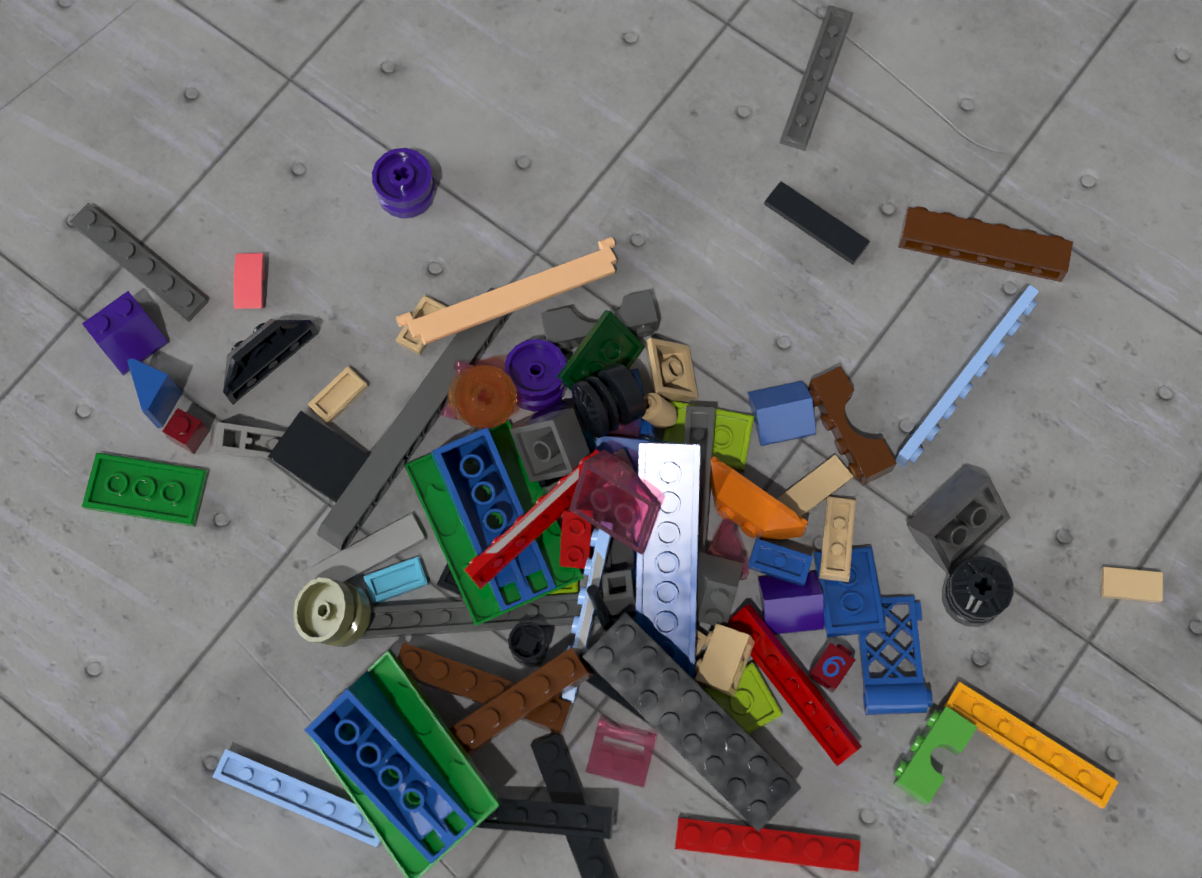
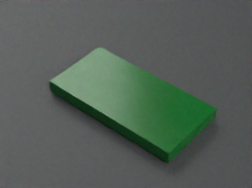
[82,452,208,527]

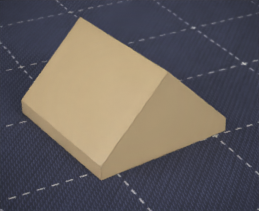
[646,338,698,402]

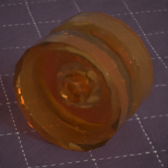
[448,365,517,429]

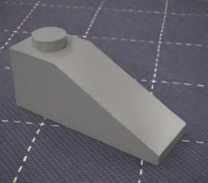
[209,422,285,460]

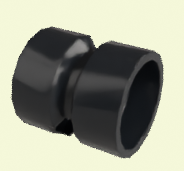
[508,622,549,667]

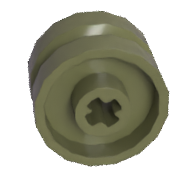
[293,577,371,647]

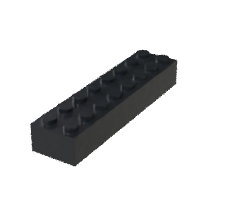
[582,611,802,832]

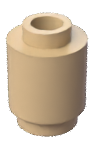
[642,393,677,429]

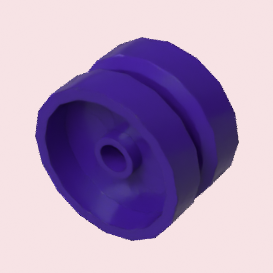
[372,148,436,219]
[504,339,567,412]

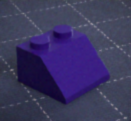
[82,291,169,376]

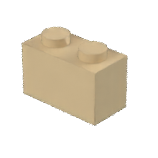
[695,624,755,697]

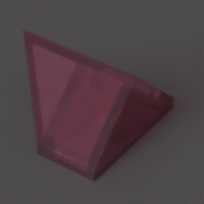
[707,519,749,581]

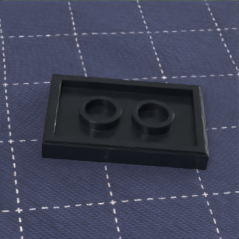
[268,410,369,503]

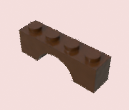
[808,366,897,486]

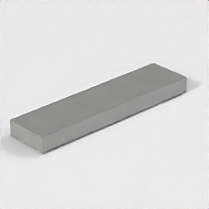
[309,513,426,582]

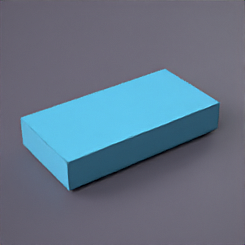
[363,557,429,605]

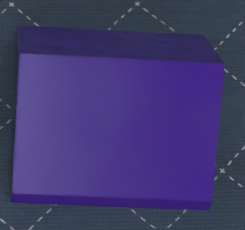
[758,571,824,635]

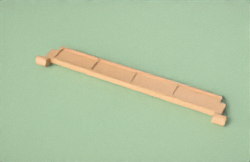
[396,237,617,345]

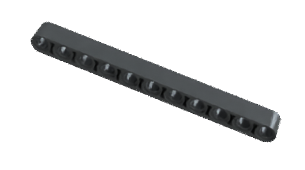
[317,288,513,551]

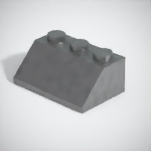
[906,467,1011,575]

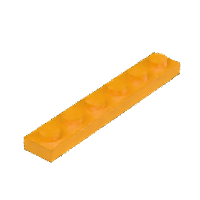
[943,682,1119,809]

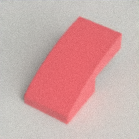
[234,253,265,309]

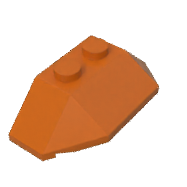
[710,456,808,541]

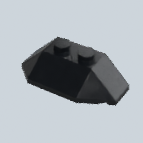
[223,319,319,405]

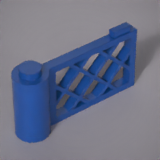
[858,596,933,715]

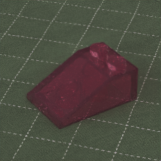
[569,450,662,555]

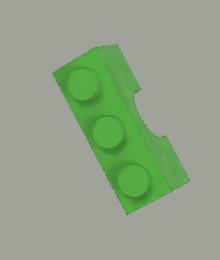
[893,706,977,805]

